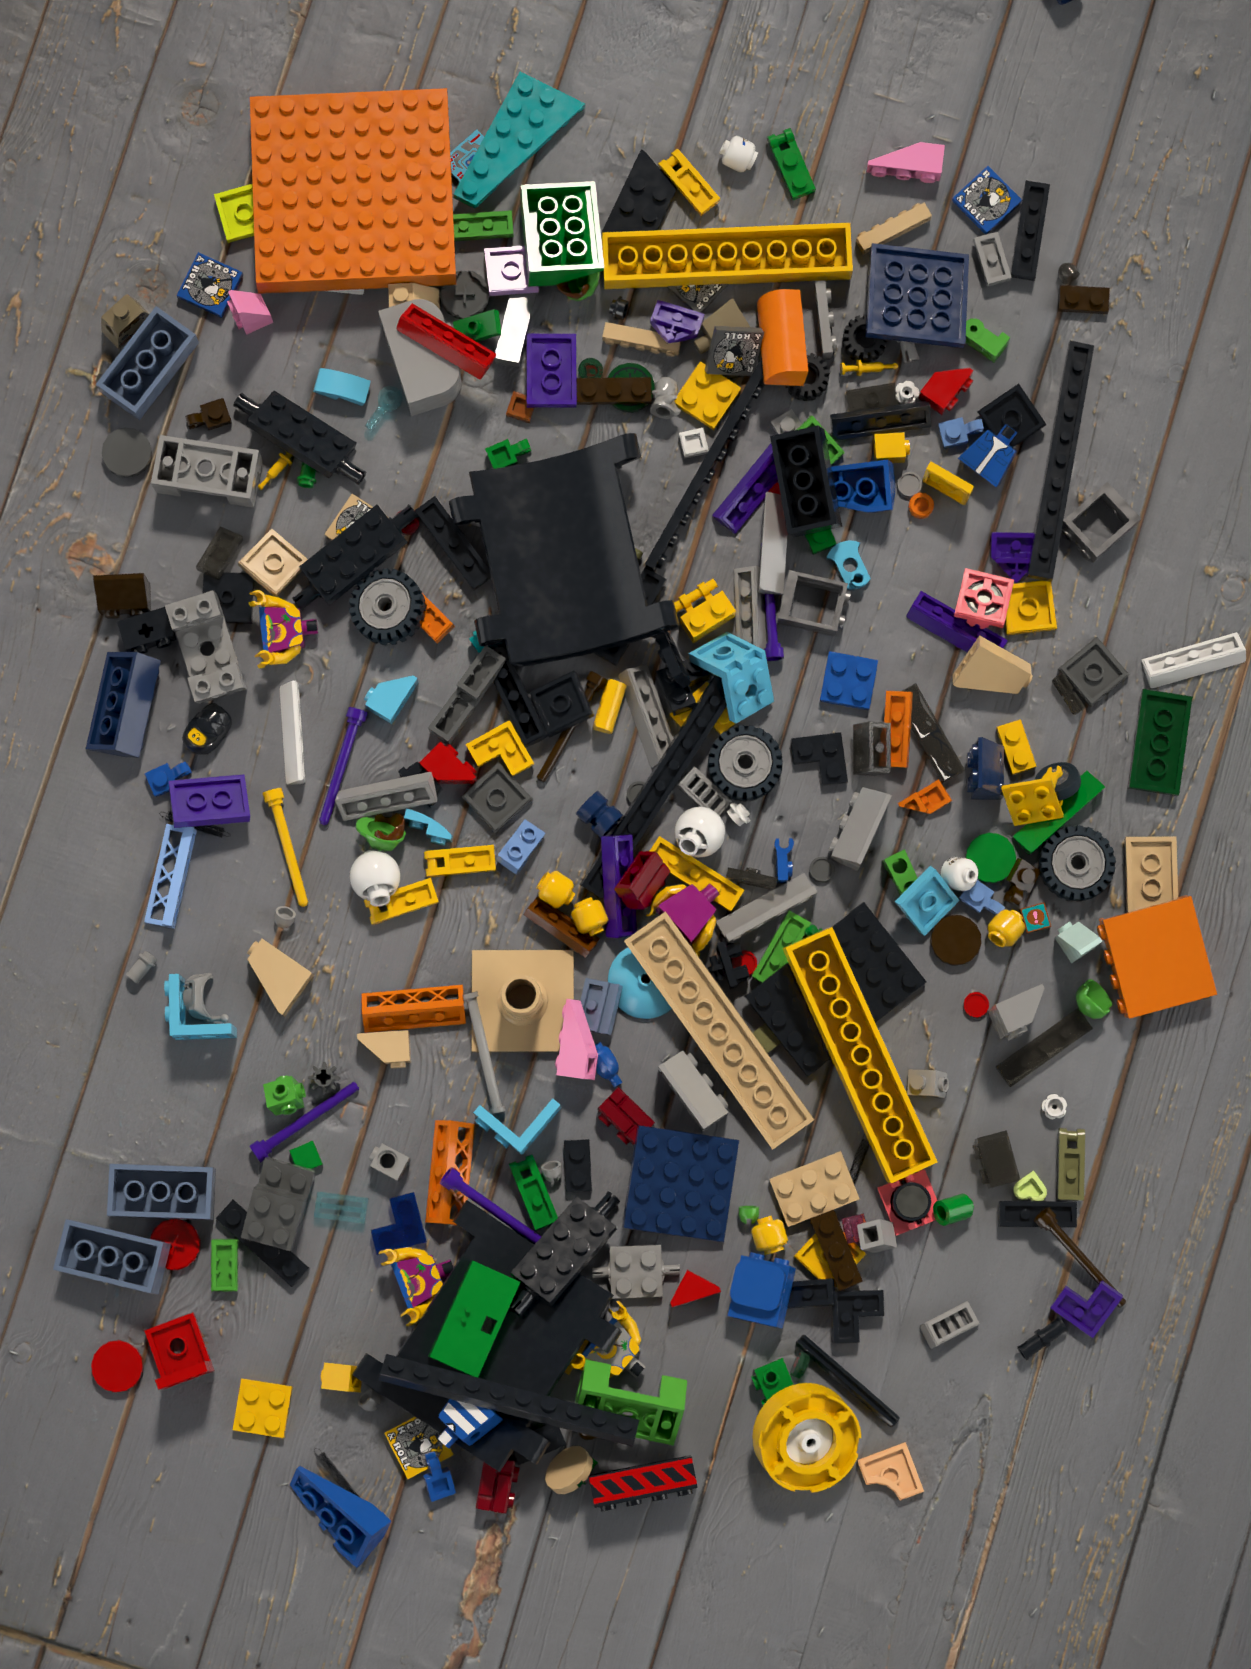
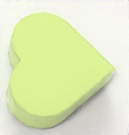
[1013,1170,1047,1201]

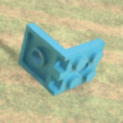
[688,632,774,724]
[164,974,237,1040]
[473,1098,561,1155]

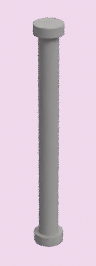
[463,991,506,1114]

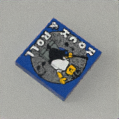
[952,166,1022,235]
[177,252,243,318]

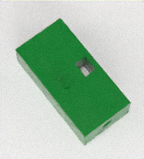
[428,1261,520,1378]

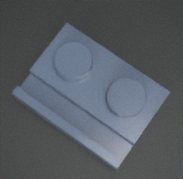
[580,978,623,1036]

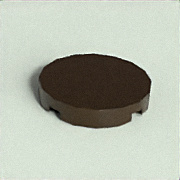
[931,915,981,966]

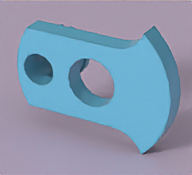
[826,540,871,590]

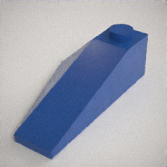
[831,460,896,513]
[290,1466,391,1568]

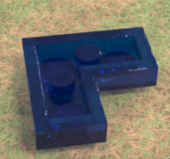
[371,1192,427,1255]

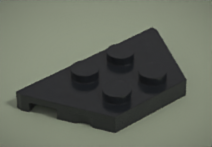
[601,149,676,235]

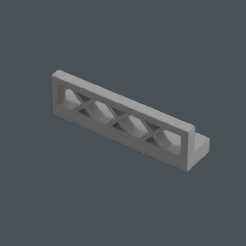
[716,873,818,944]

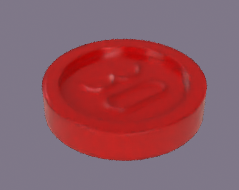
[732,950,757,975]
[963,992,989,1018]

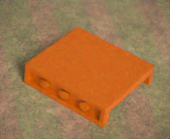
[1097,895,1217,1019]

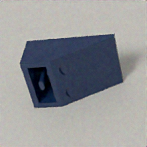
[967,737,1004,800]

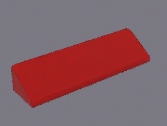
[396,303,497,380]

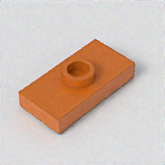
[420,593,455,644]

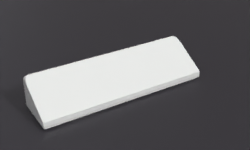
[1142,632,1246,688]
[280,681,305,785]

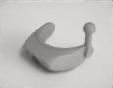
[183,973,229,1023]

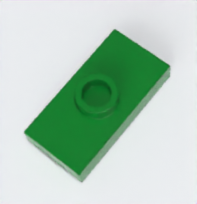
[453,309,502,342]

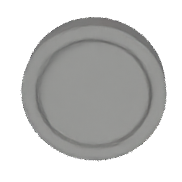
[897,472,922,497]

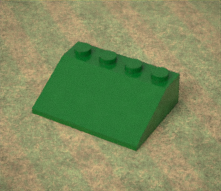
[520,181,604,287]

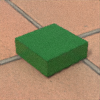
[289,1141,323,1169]

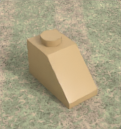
[388,283,440,309]
[357,1030,411,1069]

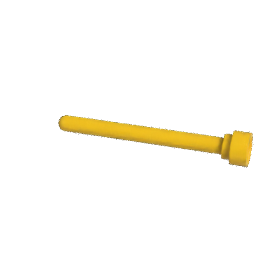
[262,788,308,907]

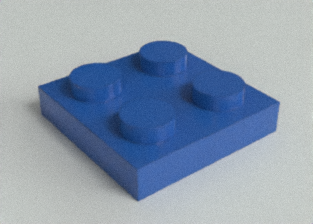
[820,651,878,710]

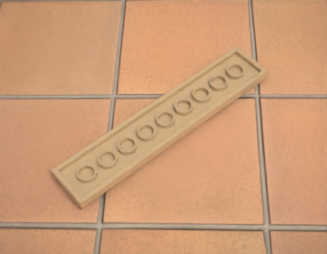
[624,911,814,1150]

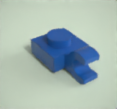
[144,761,192,797]
[774,838,794,883]
[423,1451,456,1502]

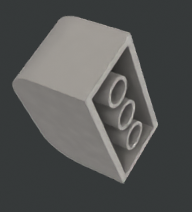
[378,299,462,416]

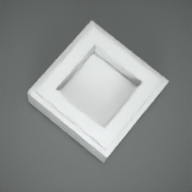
[679,428,709,459]

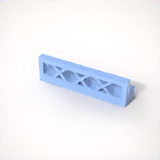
[144,824,197,929]

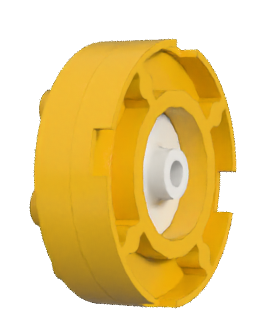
[752,1383,861,1493]

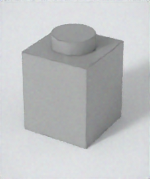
[857,1219,897,1253]

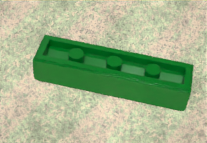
[1012,771,1105,855]

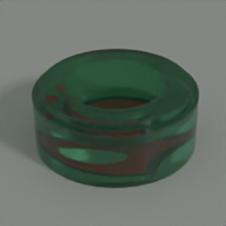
[578,358,603,378]
[790,1351,810,1379]

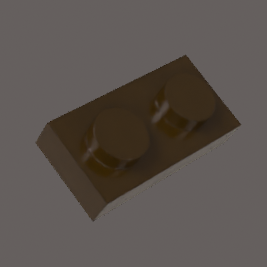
[1058,285,1110,314]

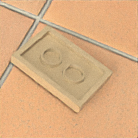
[1124,836,1178,913]
[769,1151,860,1227]

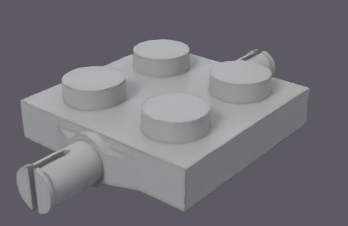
[592,1244,680,1299]

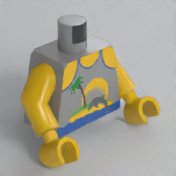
[569,1301,646,1378]

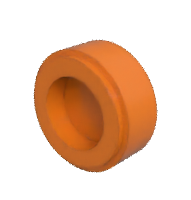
[908,493,934,519]

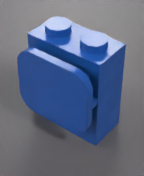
[728,1252,796,1329]

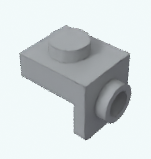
[907,1069,949,1098]

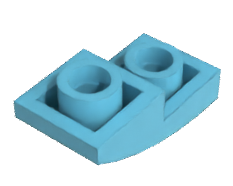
[313,368,371,406]
[404,808,453,846]

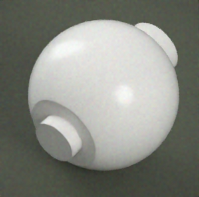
[675,807,725,857]
[350,850,400,906]

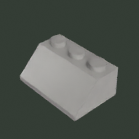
[828,787,892,871]
[988,984,1045,1041]
[658,1051,729,1132]

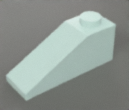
[1055,922,1102,963]

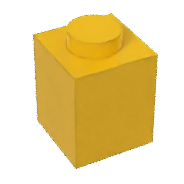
[873,432,910,463]
[321,1362,362,1393]

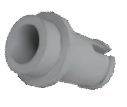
[896,341,919,364]
[126,950,157,984]

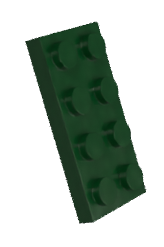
[1128,689,1193,796]

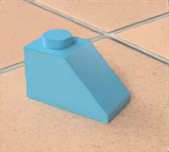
[364,676,419,724]

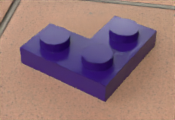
[1050,1281,1123,1338]

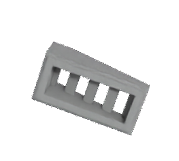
[678,767,732,816]
[920,1301,980,1349]

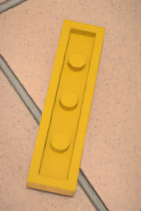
[650,836,745,912]

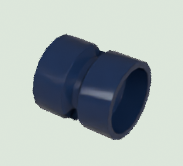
[576,791,624,838]

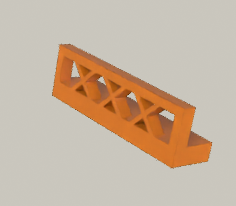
[362,985,466,1033]
[425,1120,475,1226]

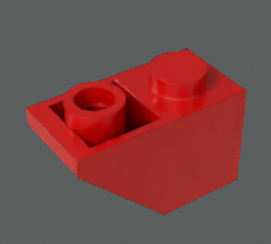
[918,368,974,415]
[419,741,477,784]

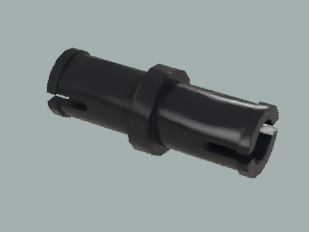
[1017,1317,1068,1360]

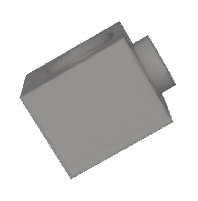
[369,1143,410,1181]

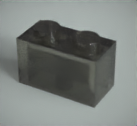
[853,722,891,776]
[972,1130,1020,1189]

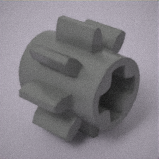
[308,1062,341,1094]

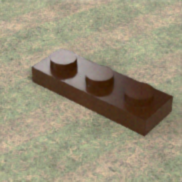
[523,896,600,958]

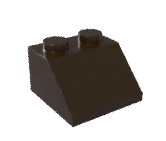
[93,573,151,619]

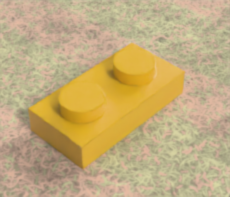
[996,719,1037,775]

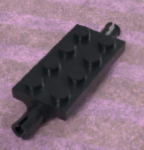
[233,390,367,485]
[292,504,419,610]
[509,1191,620,1317]

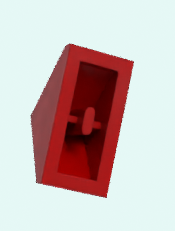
[670,1270,721,1308]

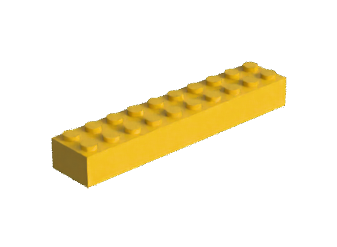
[602,223,853,289]
[782,927,937,1183]

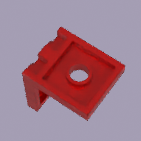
[144,1312,215,1390]

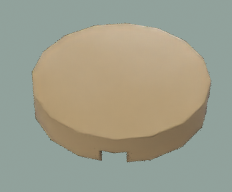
[545,1446,593,1494]

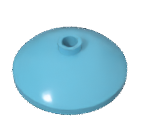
[608,948,672,1019]

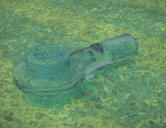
[365,386,402,431]

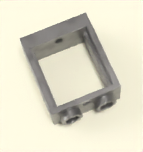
[1061,482,1141,562]
[777,570,851,636]

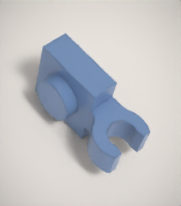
[938,417,984,449]
[959,880,1005,915]

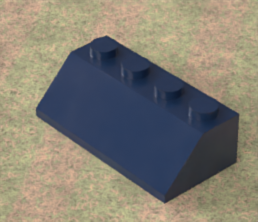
[86,652,161,758]

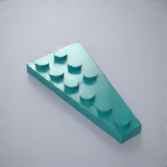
[453,71,586,208]

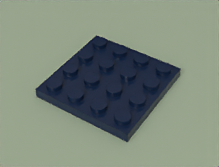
[866,243,969,348]
[622,1125,739,1242]

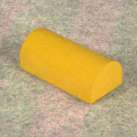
[592,679,627,734]

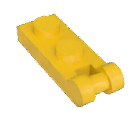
[658,149,720,216]
[424,845,496,878]
[364,878,439,925]

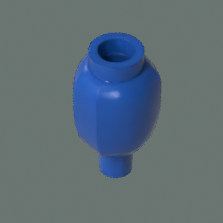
[595,1042,622,1087]

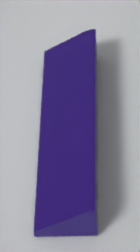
[712,443,778,534]
[906,591,1008,653]
[601,835,637,938]

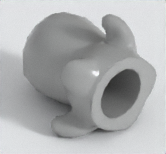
[650,377,681,419]

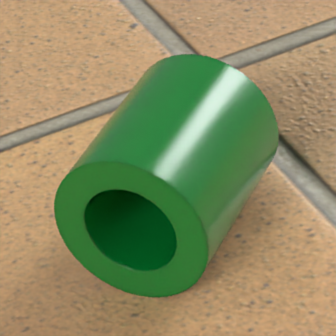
[933,1193,974,1226]

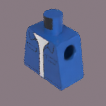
[958,424,1017,487]

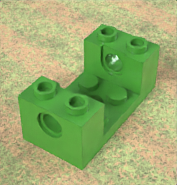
[575,1359,687,1446]

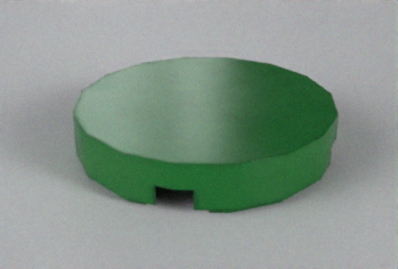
[966,833,1016,883]

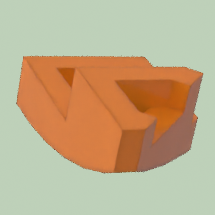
[898,779,953,814]

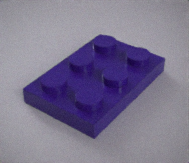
[527,333,577,408]
[169,774,250,828]

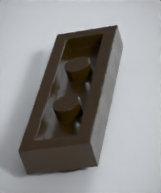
[577,377,651,405]
[810,1210,863,1291]

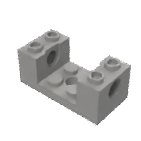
[151,435,263,508]
[165,591,247,704]

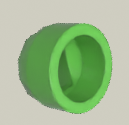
[739,1206,759,1224]

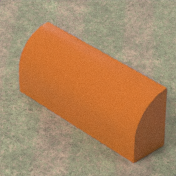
[757,289,808,386]

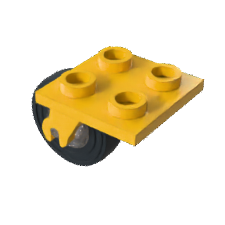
[1001,762,1081,826]

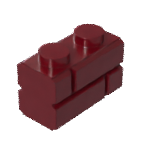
[614,851,671,909]
[597,1087,655,1145]
[476,1460,520,1514]

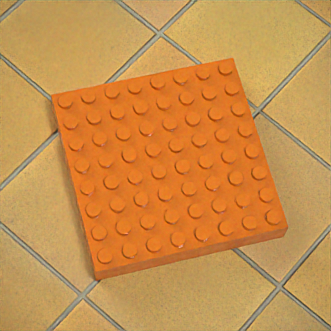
[250,88,457,294]

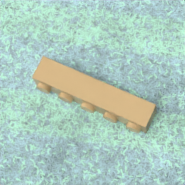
[856,202,932,255]
[602,322,681,357]

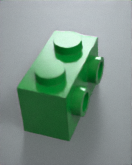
[751,1358,794,1406]

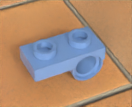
[496,819,546,875]

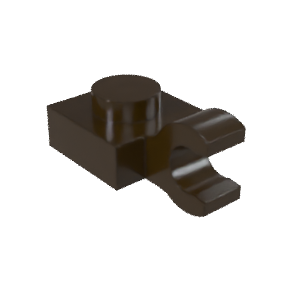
[185,398,232,431]
[1003,858,1041,906]

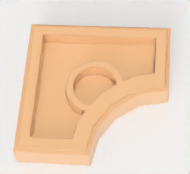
[857,1442,924,1500]

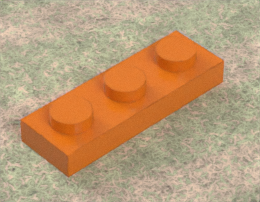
[882,691,913,768]

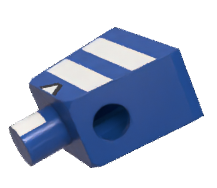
[438,1399,503,1448]

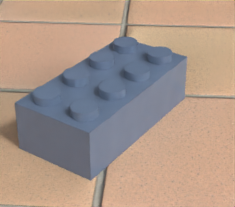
[96,306,199,421]
[107,1164,216,1220]
[53,1219,171,1294]

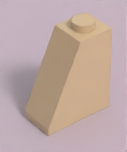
[953,635,1033,694]
[247,939,314,1017]

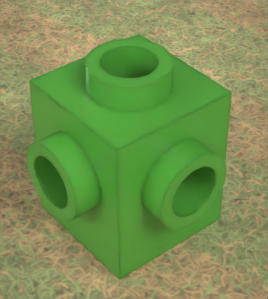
[263,1076,306,1116]

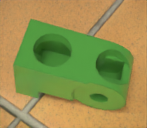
[966,318,1010,363]
[881,849,917,896]

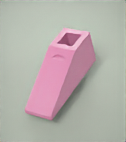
[866,142,945,183]
[227,290,273,335]
[555,999,598,1080]

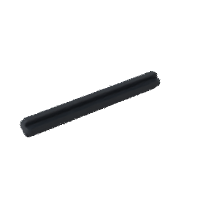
[796,1335,900,1427]

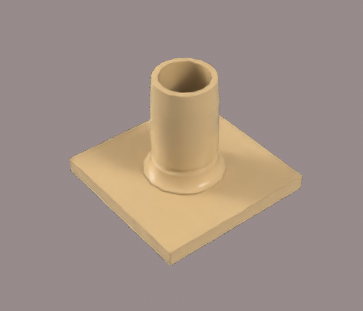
[472,950,574,1052]

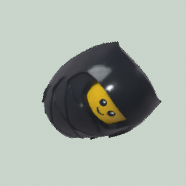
[182,703,232,755]

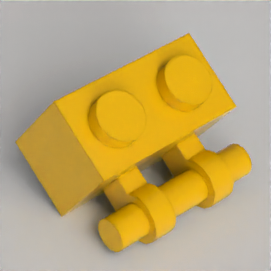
[674,579,736,643]

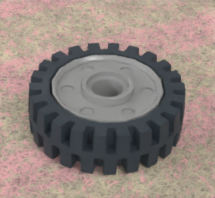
[349,568,426,645]
[708,725,783,801]
[1039,825,1116,902]

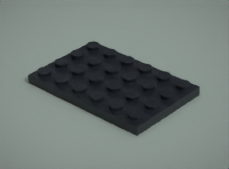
[744,902,927,1077]

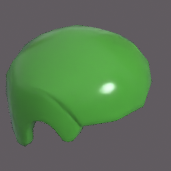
[1076,979,1112,1019]

